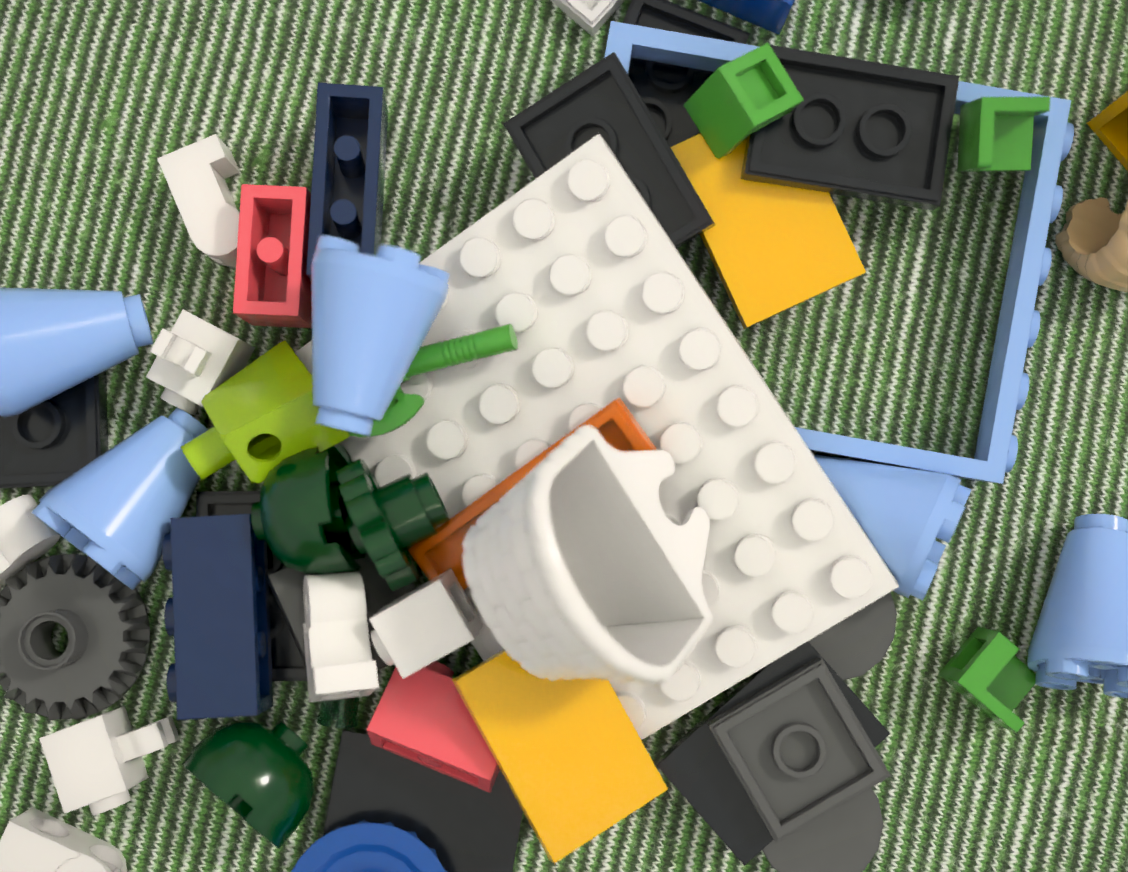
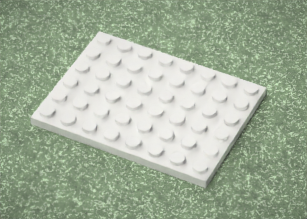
[295,134,899,740]

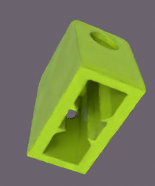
[181,340,350,483]

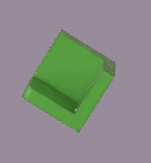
[683,43,804,159]
[957,97,1050,172]
[938,627,1036,733]

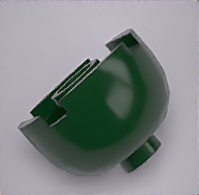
[251,443,365,575]
[182,720,314,849]

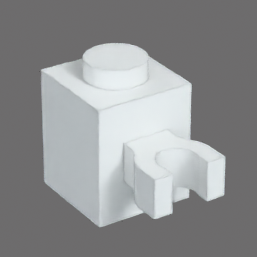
[146,309,255,415]
[369,568,483,679]
[39,706,180,816]

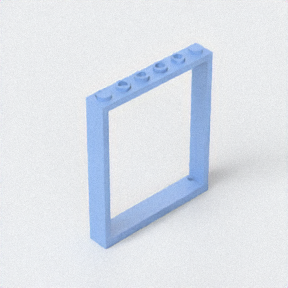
[604,21,1074,484]

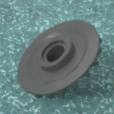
[0,554,150,720]

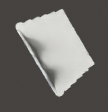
[462,425,713,683]

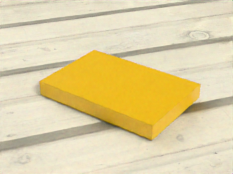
[671,133,866,329]
[452,649,668,863]

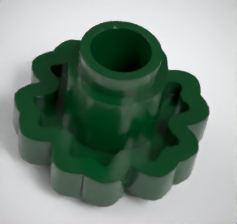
[336,459,450,592]

